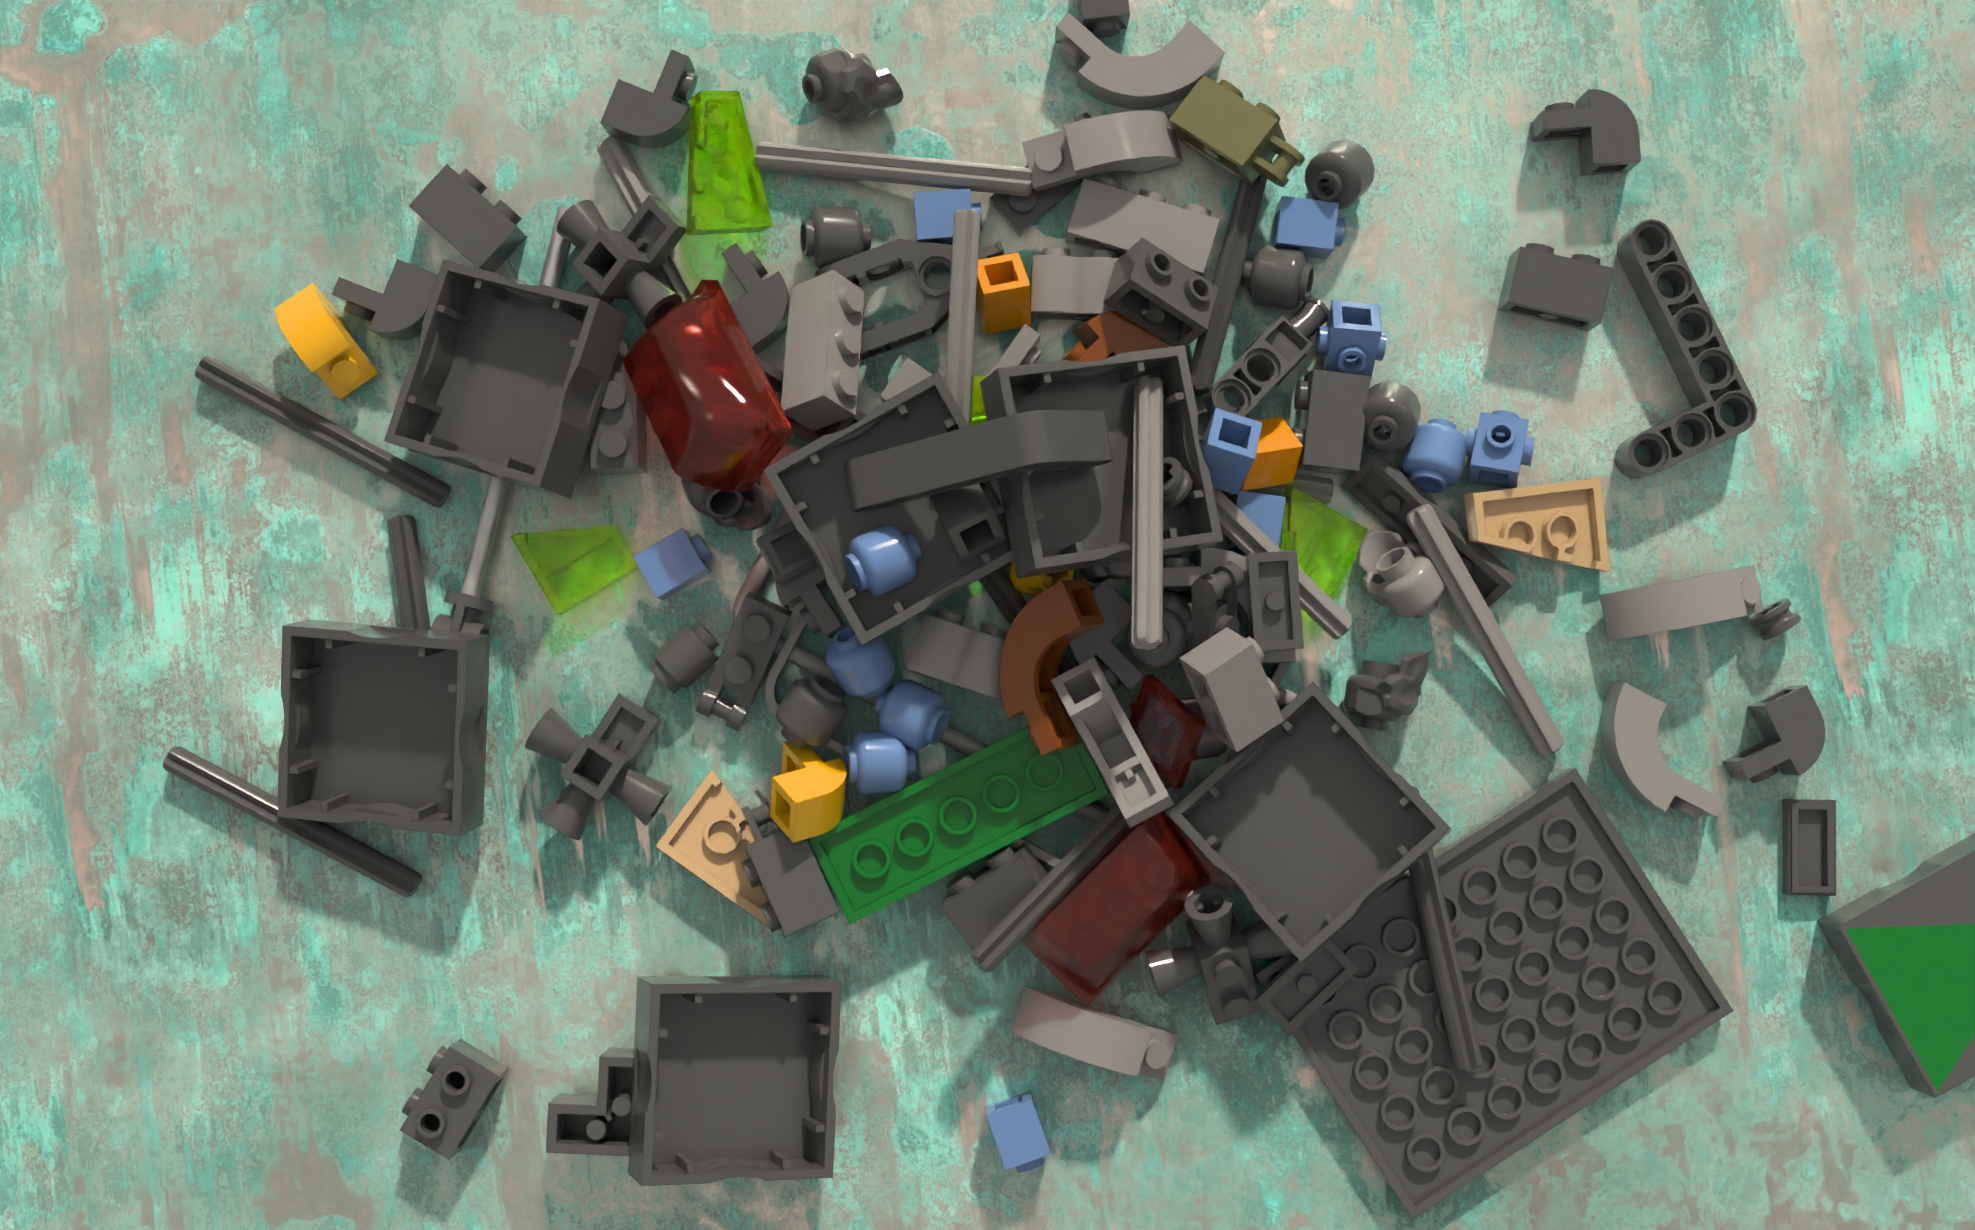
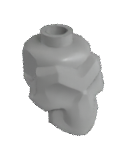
[1357,531,1444,618]

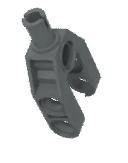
[814,239,1004,361]
[1197,297,1329,443]

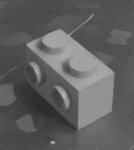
[1179,627,1284,752]

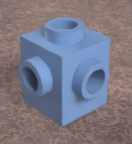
[1315,300,1386,379]
[1465,410,1536,488]

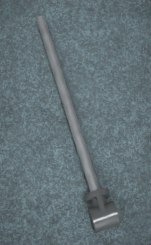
[431,207,569,635]

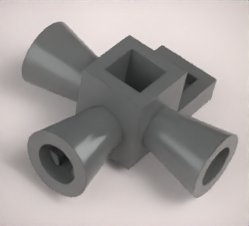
[557,195,689,331]
[525,694,672,840]
[1145,885,1294,1025]

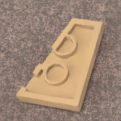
[1464,478,1610,572]
[655,769,769,928]

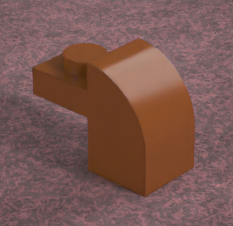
[1060,311,1170,362]

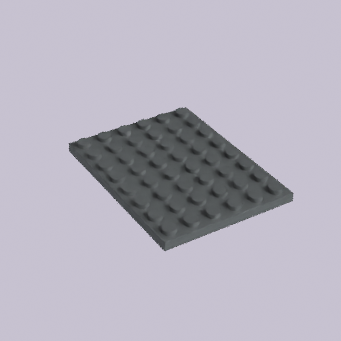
[1253,768,1733,1220]

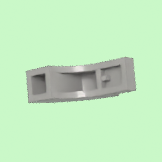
[1022,110,1183,191]
[1599,565,1764,642]
[1051,657,1174,828]
[1601,682,1726,821]
[1010,986,1179,1080]

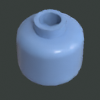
[1401,419,1467,493]
[844,524,922,597]
[825,626,897,698]
[875,679,950,750]
[842,731,916,795]

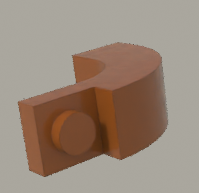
[999,578,1105,756]

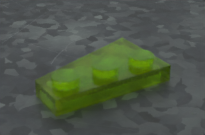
[686,91,773,236]

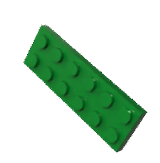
[807,719,1109,924]

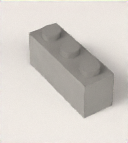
[1065,176,1220,276]
[780,270,865,431]

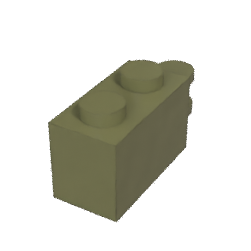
[1169,74,1305,187]

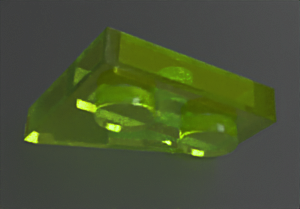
[1282,487,1368,599]
[510,525,639,616]

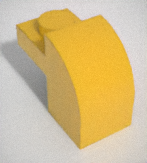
[274,282,379,400]
[770,741,847,843]

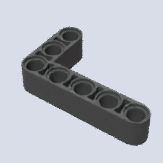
[1615,219,1757,479]
[843,410,1113,512]

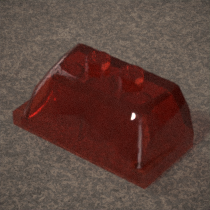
[622,280,794,492]
[1021,811,1223,1007]

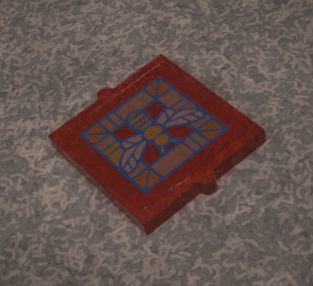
[1129,674,1206,789]

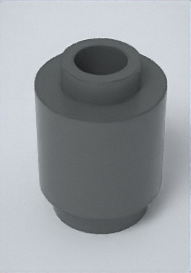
[648,624,720,694]

